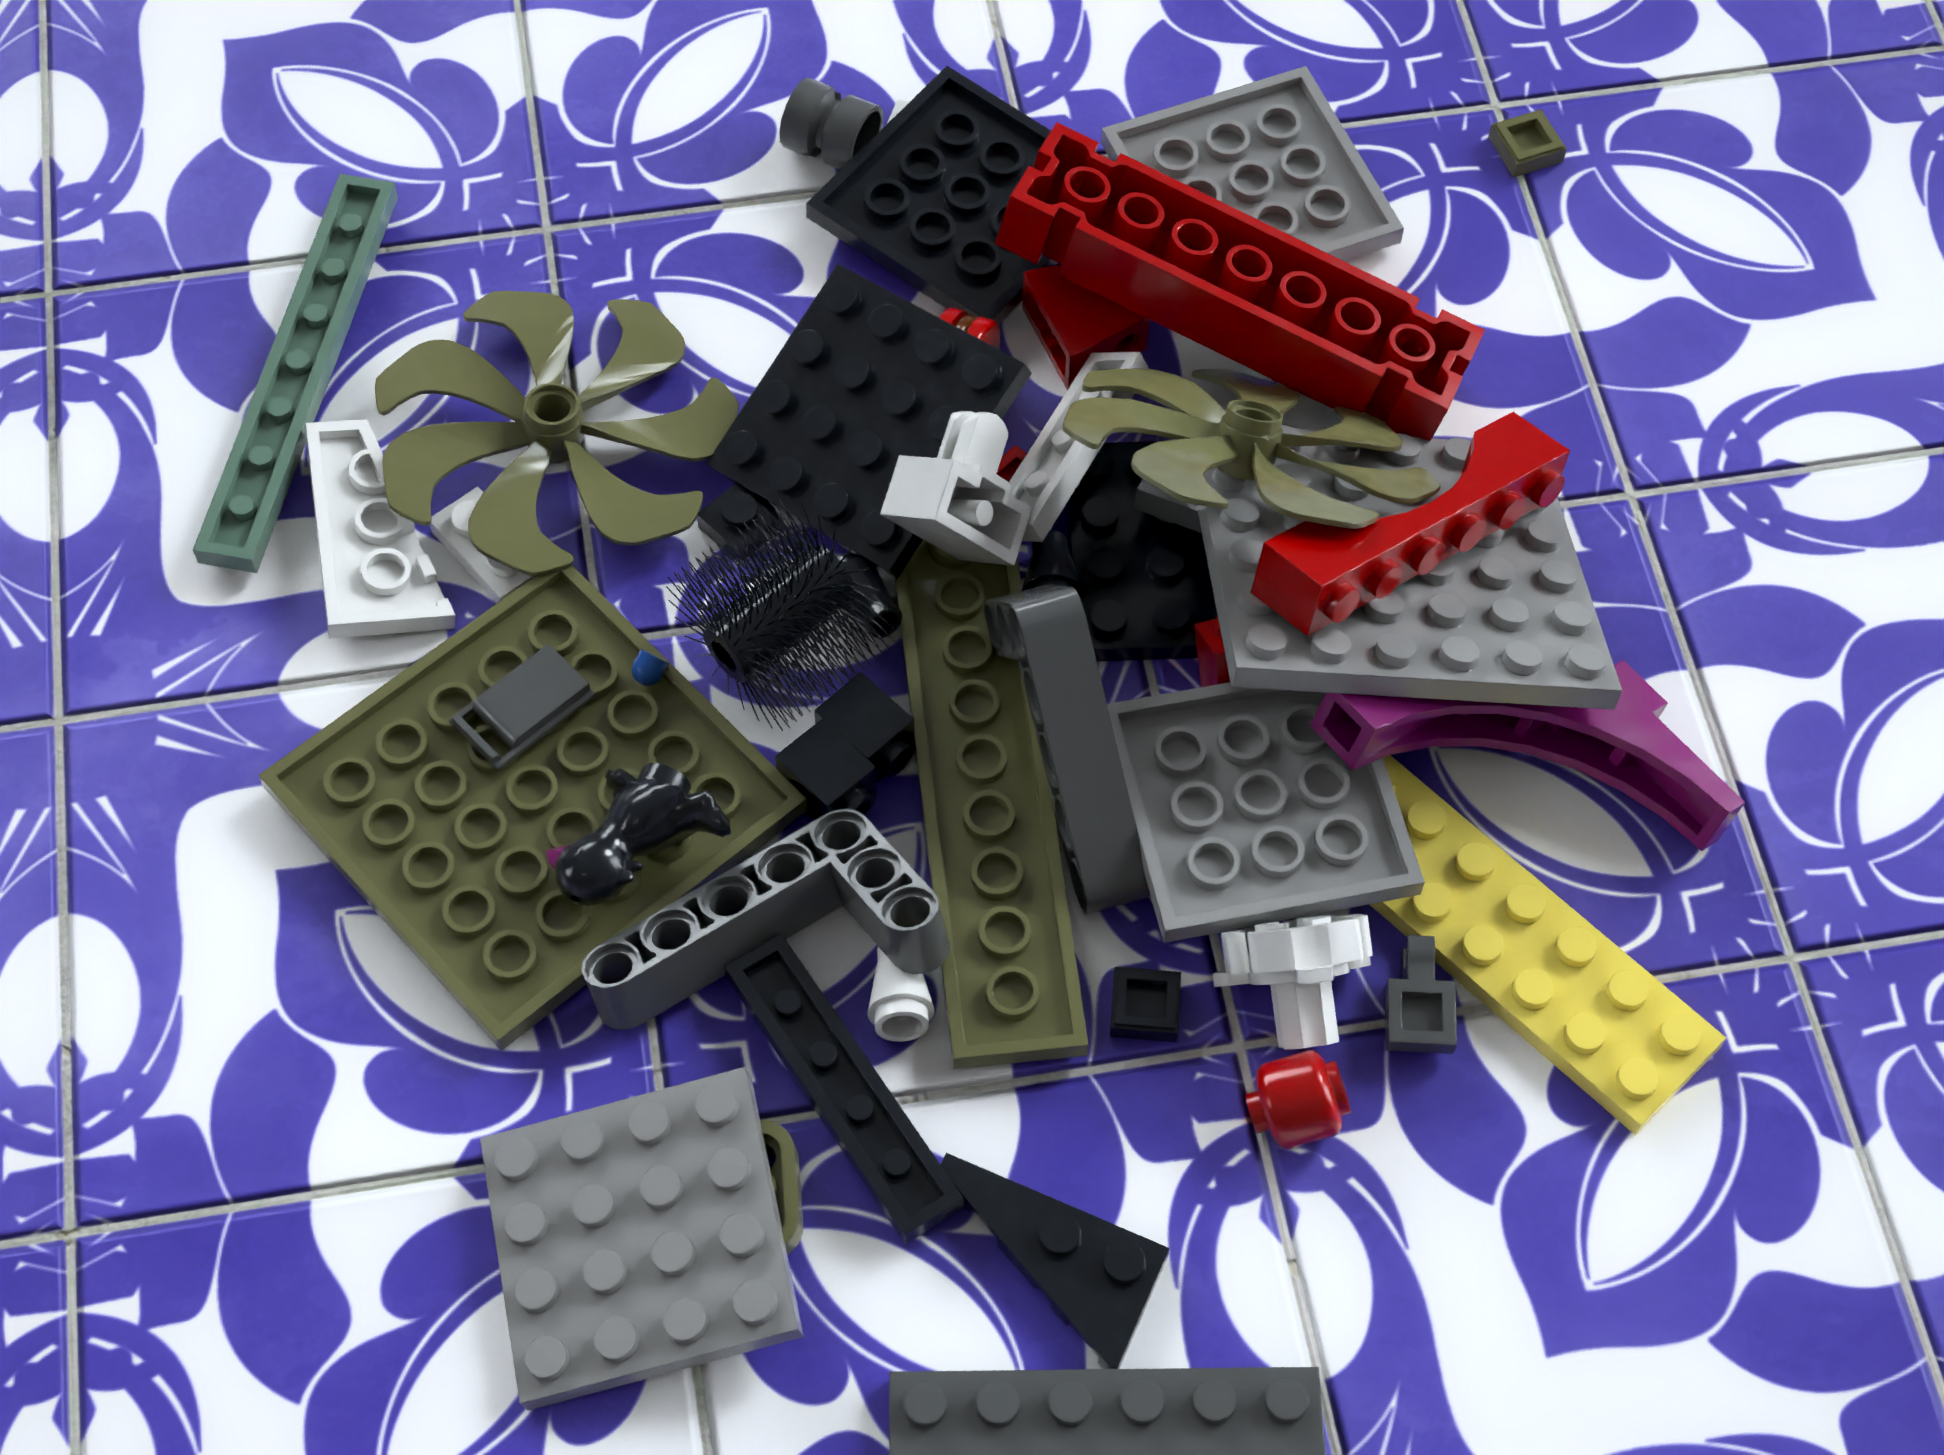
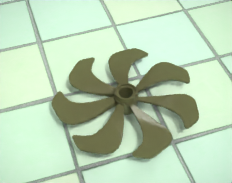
[375,291,739,576]
[1063,368,1441,529]

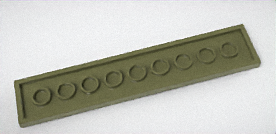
[894,540,1089,1069]

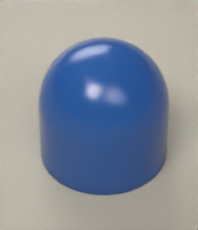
[632,649,669,686]

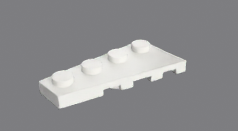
[306,419,456,639]

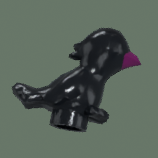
[546,763,731,906]

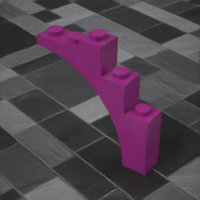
[1310,660,1745,851]

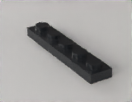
[724,933,964,1245]

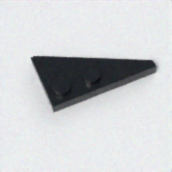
[941,1153,1170,1369]

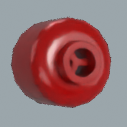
[1245,1050,1352,1149]

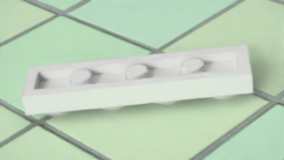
[1009,352,1149,542]

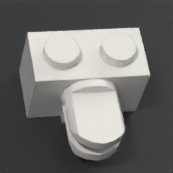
[880,411,1033,566]

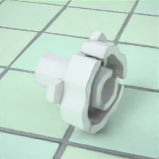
[1213,914,1373,1049]

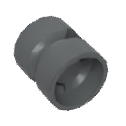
[779,78,883,170]

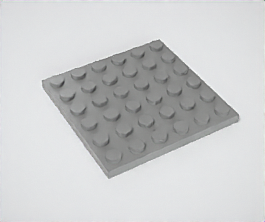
[1197,425,1622,710]

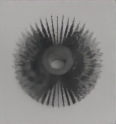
[666,497,894,731]

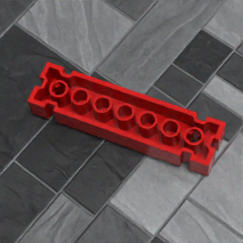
[995,122,1485,442]

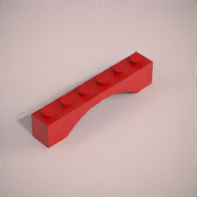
[1250,411,1570,636]

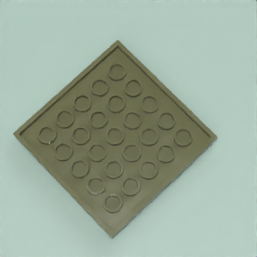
[258,565,808,1051]

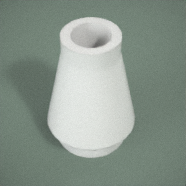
[867,947,935,1042]

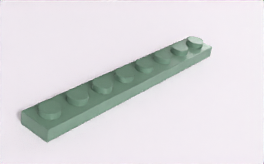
[193,174,398,573]

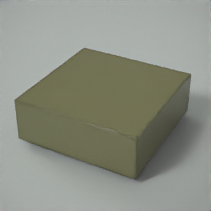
[1488,109,1567,178]

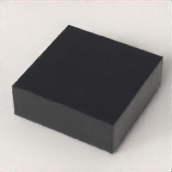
[1110,967,1181,1042]

